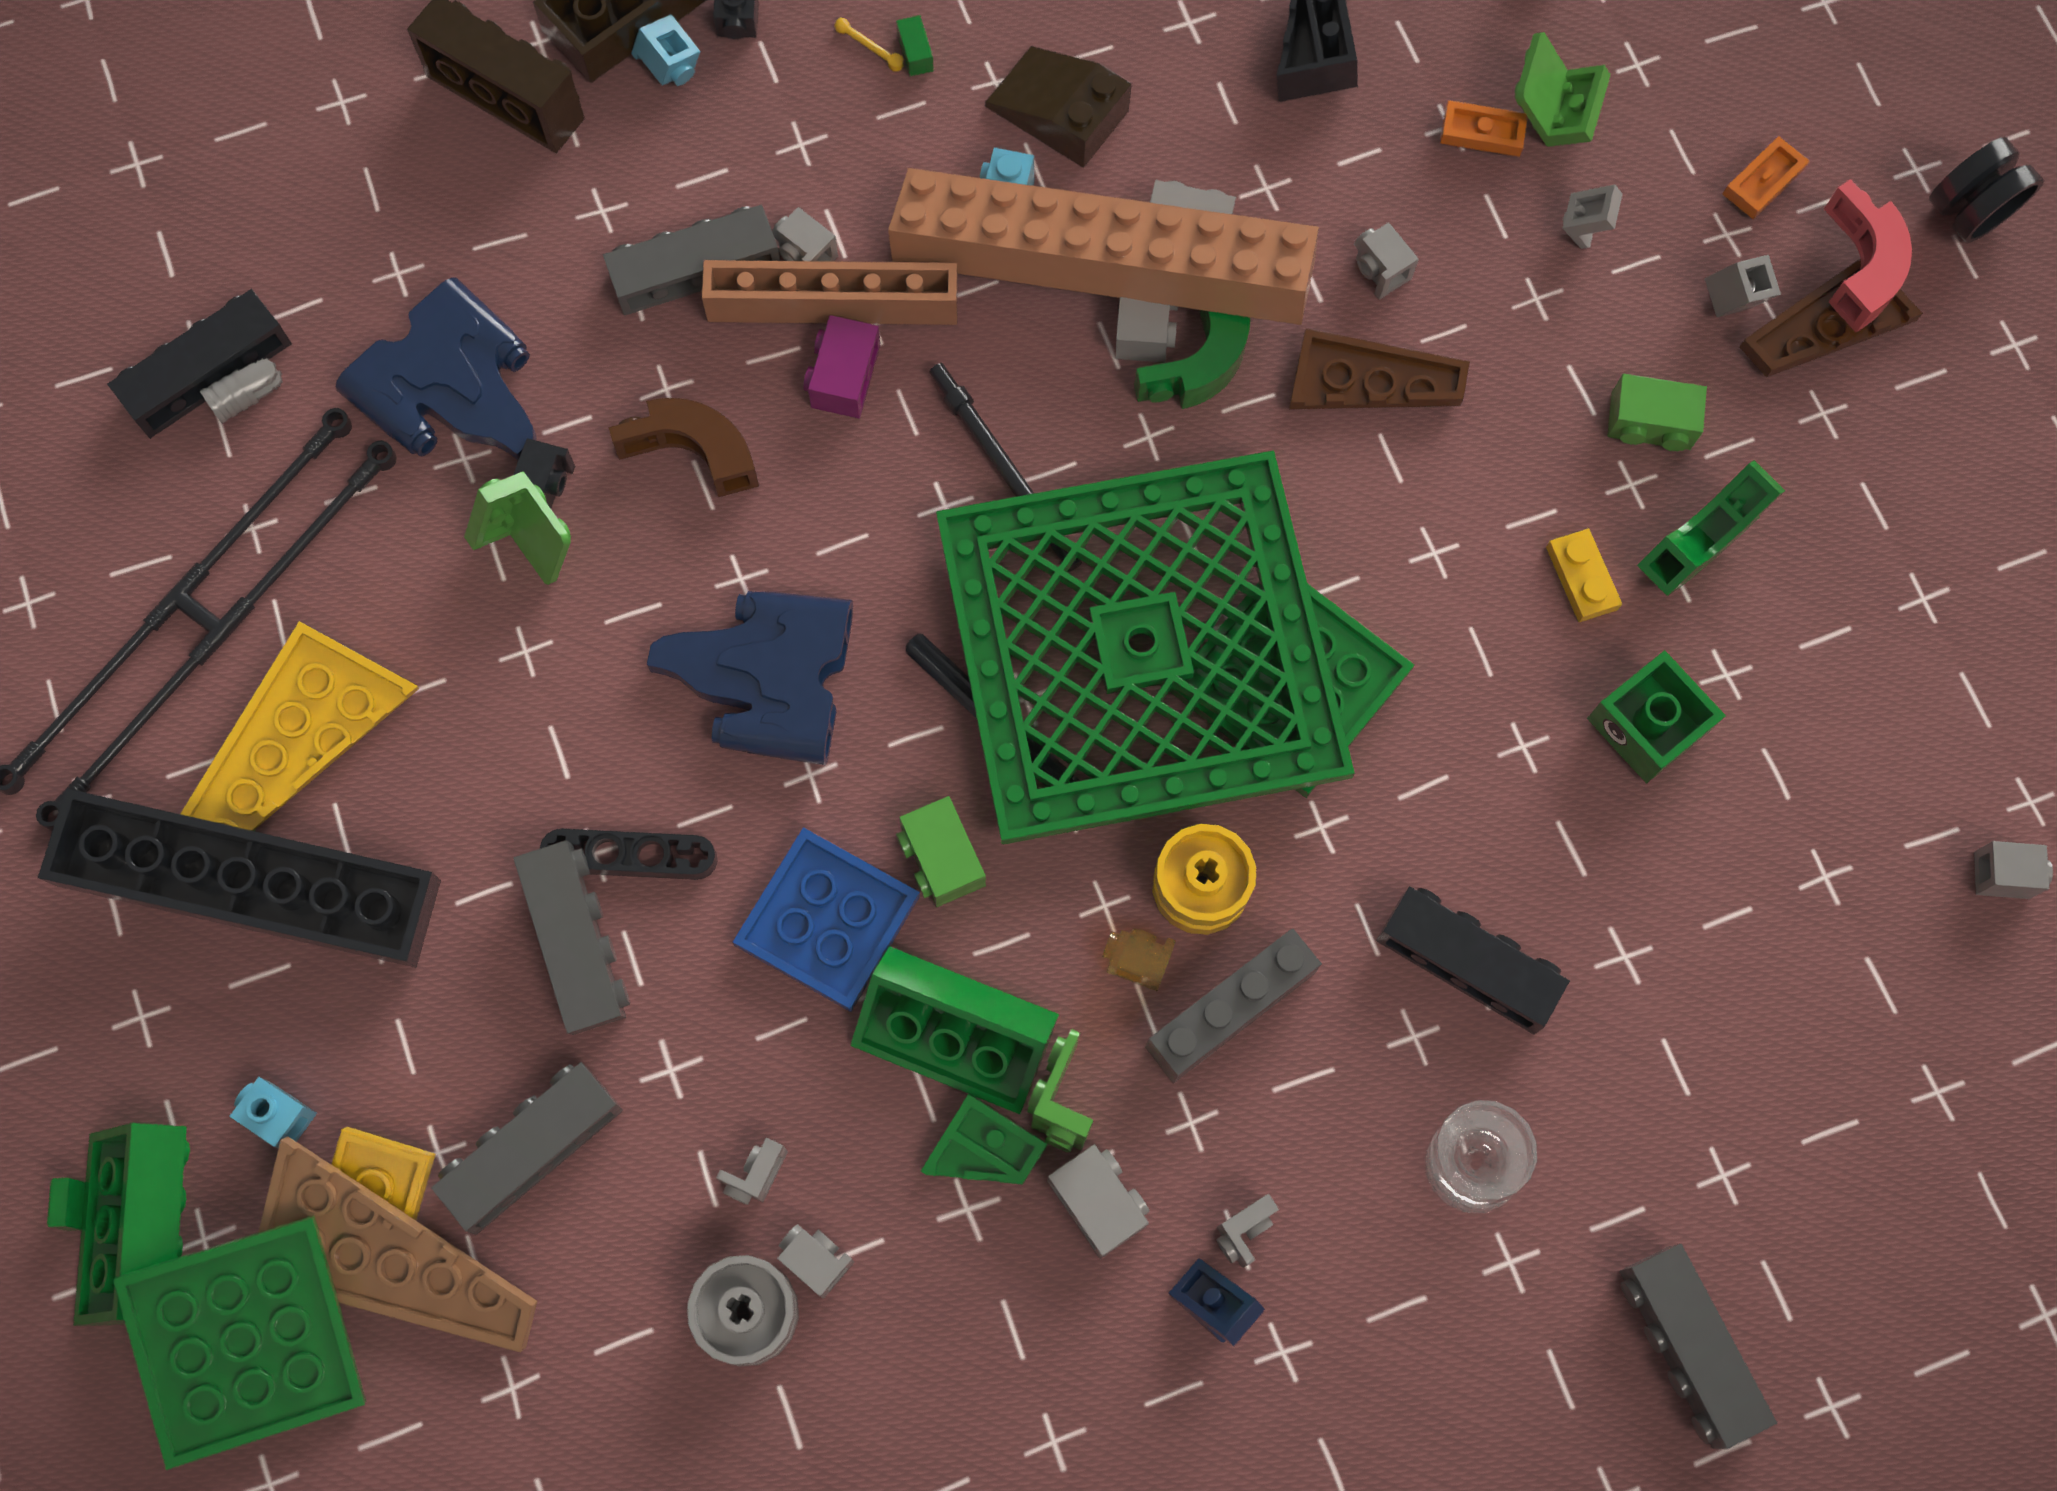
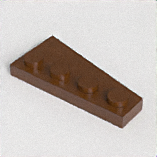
[1289,328,1470,410]

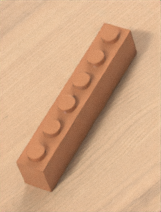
[702,260,958,325]

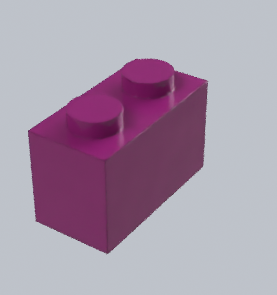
[803,315,881,419]

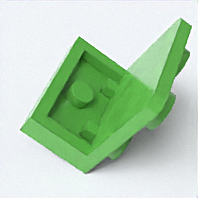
[1515,32,1610,147]
[464,471,571,585]
[1027,1029,1094,1152]

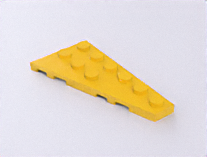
[180,621,419,831]

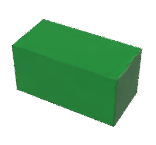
[896,15,934,77]

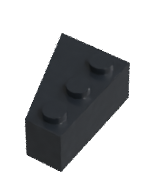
[1277,0,1358,102]

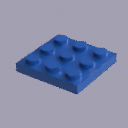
[732,827,920,1012]

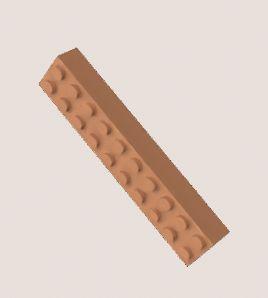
[888,168,1319,325]

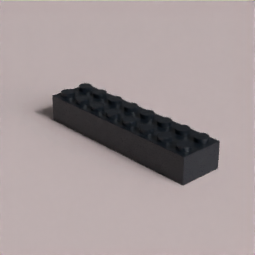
[37,788,441,968]

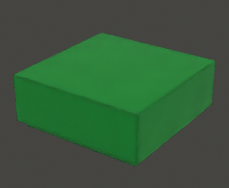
[47,1178,85,1231]

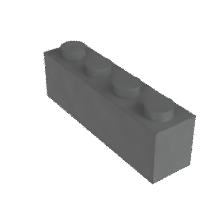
[603,204,780,316]
[513,840,630,1035]
[1145,928,1322,1084]
[431,1062,623,1235]
[1619,1243,1778,1449]

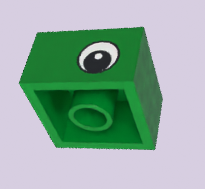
[1587,650,1726,784]

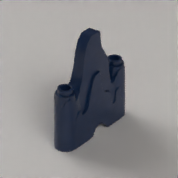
[335,278,536,461]
[647,591,853,766]

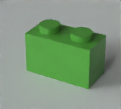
[1607,374,1707,451]
[896,796,986,907]

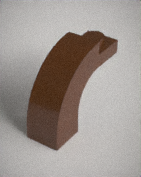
[608,398,759,498]

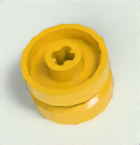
[1152,824,1256,935]

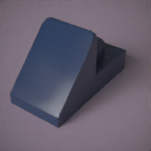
[1168,1258,1265,1346]

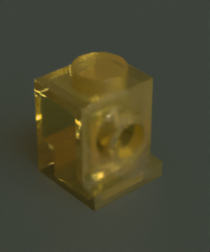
[1102,929,1176,991]

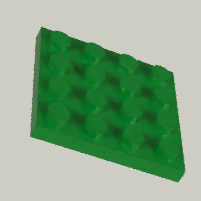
[1169,582,1415,798]
[113,1216,366,1470]

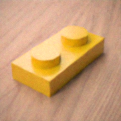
[1546,528,1622,623]

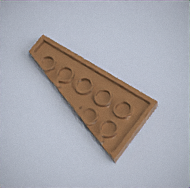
[258,1136,538,1353]

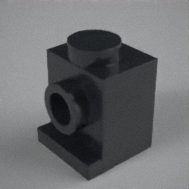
[713,0,759,39]
[513,438,575,509]

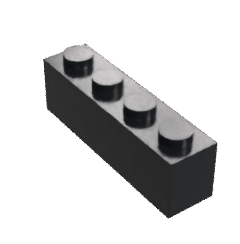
[107,289,292,439]
[1376,886,1570,1035]

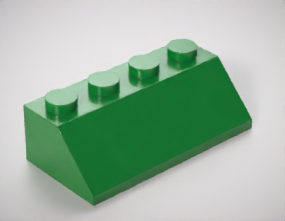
[850,946,1059,1115]
[73,1123,190,1326]

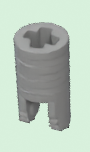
[200,358,283,424]

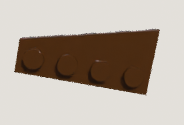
[1739,259,1923,378]

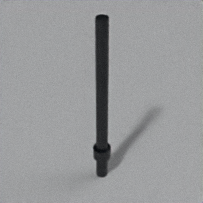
[929,363,1082,572]

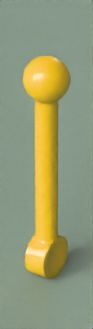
[834,18,904,72]

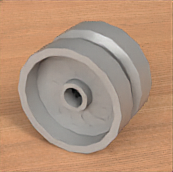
[687,1255,799,1367]

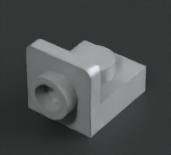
[1563,185,1623,249]
[716,1138,788,1205]
[1216,1194,1279,1268]

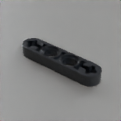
[540,829,718,880]

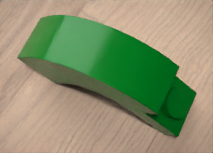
[1134,310,1250,409]
[1637,460,1785,596]

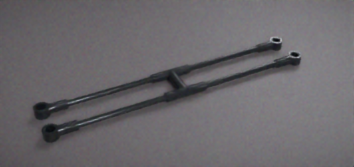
[0,408,397,831]

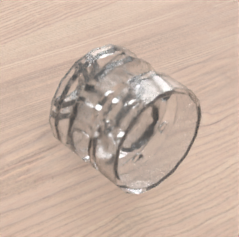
[1425,1100,1537,1213]

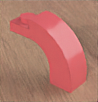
[1824,179,1912,333]

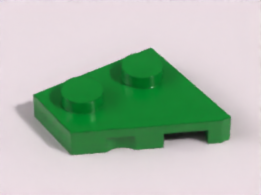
[921,1094,1048,1185]

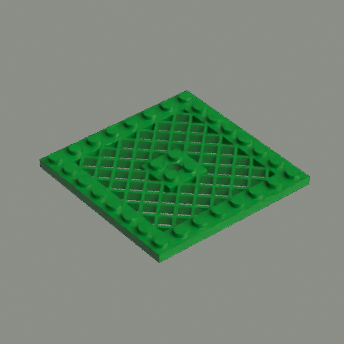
[936,450,1355,845]

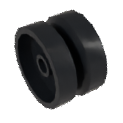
[1929,137,2044,243]

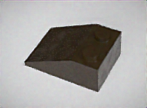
[985,46,1132,168]

